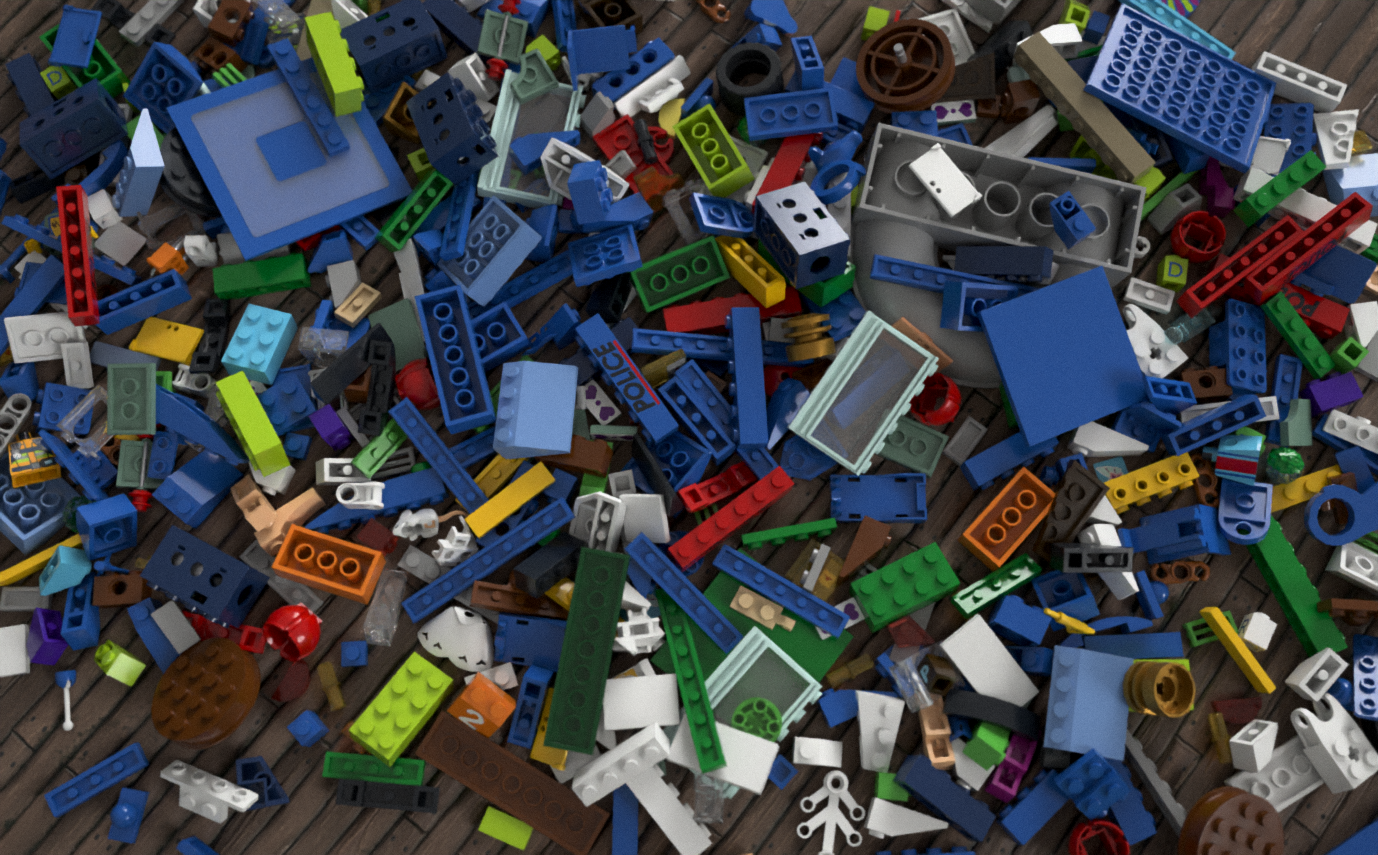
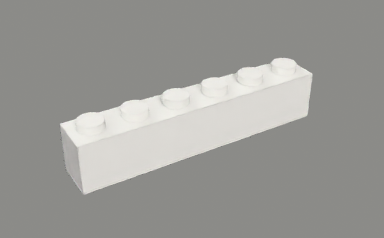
[1233,167,1378,254]

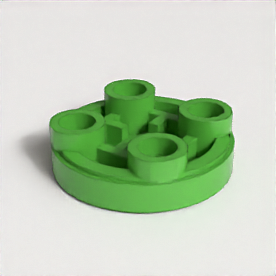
[732,697,782,743]

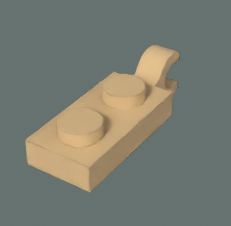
[729,586,796,632]

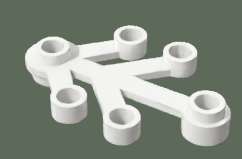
[796,770,865,855]

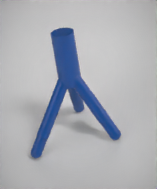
[94,554,129,577]

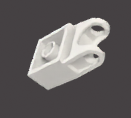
[1123,304,1188,379]
[1291,693,1378,794]

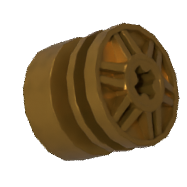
[781,313,836,362]
[1123,661,1195,718]

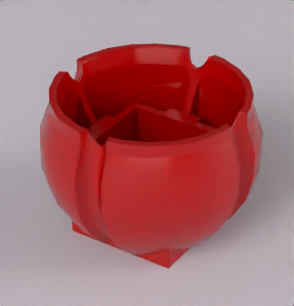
[1170,211,1226,264]
[395,357,441,411]
[909,372,962,426]
[262,602,322,662]
[1068,818,1130,855]

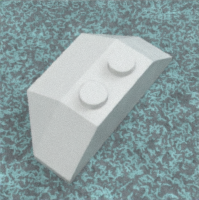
[540,138,630,205]
[569,492,627,553]

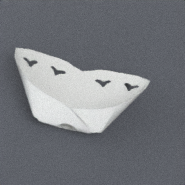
[417,606,494,672]

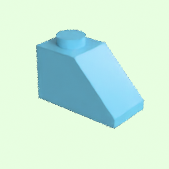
[39,545,92,596]

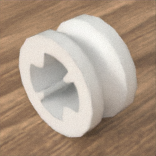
[1134,236,1150,258]

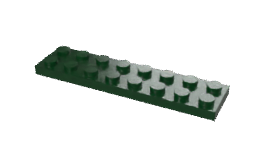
[543,547,630,755]

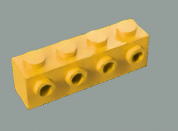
[715,235,786,308]
[1104,452,1199,515]

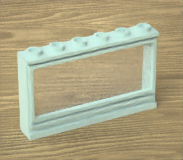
[477,69,586,209]
[787,310,939,476]
[663,626,822,801]

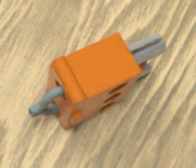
[146,236,189,279]

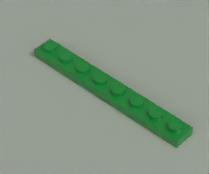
[655,588,727,774]

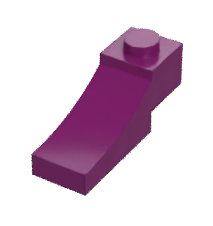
[1199,156,1236,218]
[984,731,1041,803]

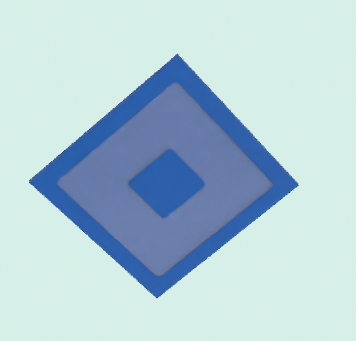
[166,57,412,261]

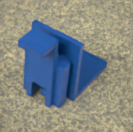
[567,25,637,91]
[1118,504,1231,564]

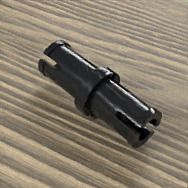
[633,119,658,165]

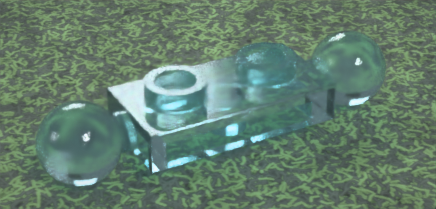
[1164,302,1222,345]

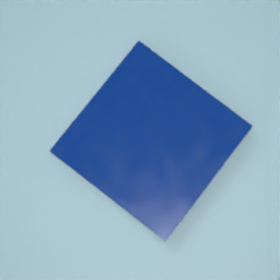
[977,266,1149,447]

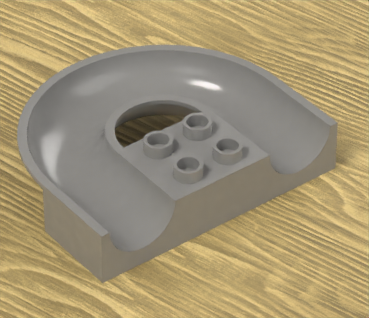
[848,123,1146,389]

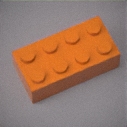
[957,467,1056,572]
[271,524,386,605]

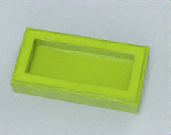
[478,806,534,851]

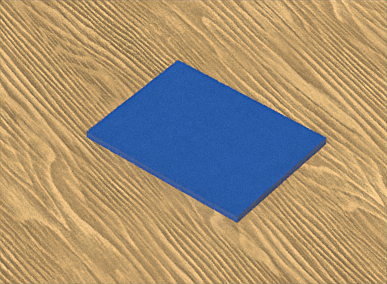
[1083,4,1277,174]

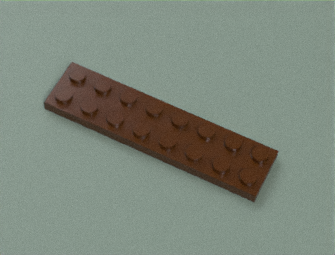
[415,711,610,855]

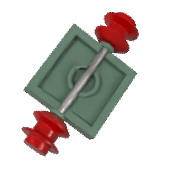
[477,0,528,81]
[116,424,165,512]

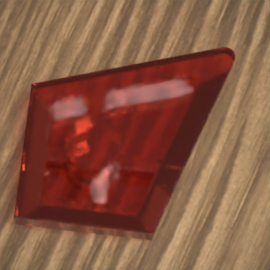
[887,615,935,648]

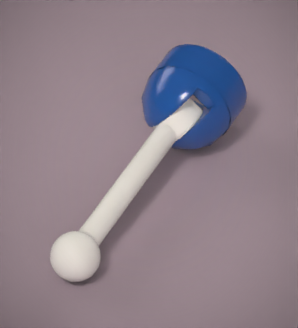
[55,670,77,731]

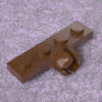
[470,570,568,621]
[1317,597,1378,627]

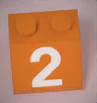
[447,671,517,738]

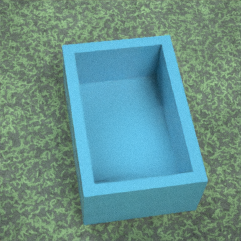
[221,304,298,385]

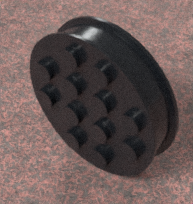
[159,127,222,217]

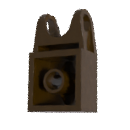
[573,0,643,35]

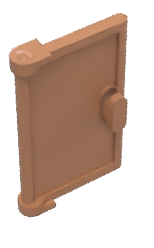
[878,317,953,374]

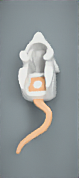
[393,508,469,541]

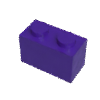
[1299,372,1364,418]
[308,404,355,451]

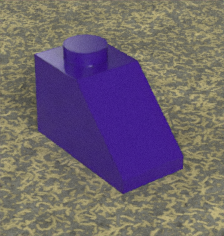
[26,607,68,666]

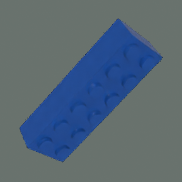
[414,285,496,434]

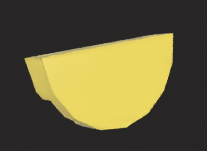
[658,98,685,140]

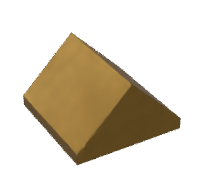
[382,82,432,144]

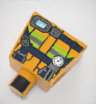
[8,431,61,488]

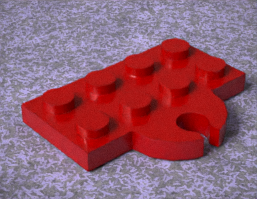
[592,114,677,202]

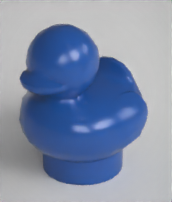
[1325,678,1354,712]

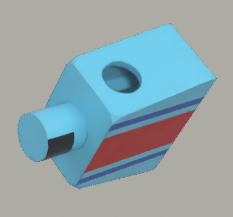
[1202,435,1262,486]

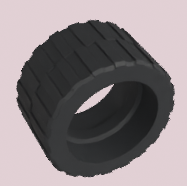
[716,42,784,116]

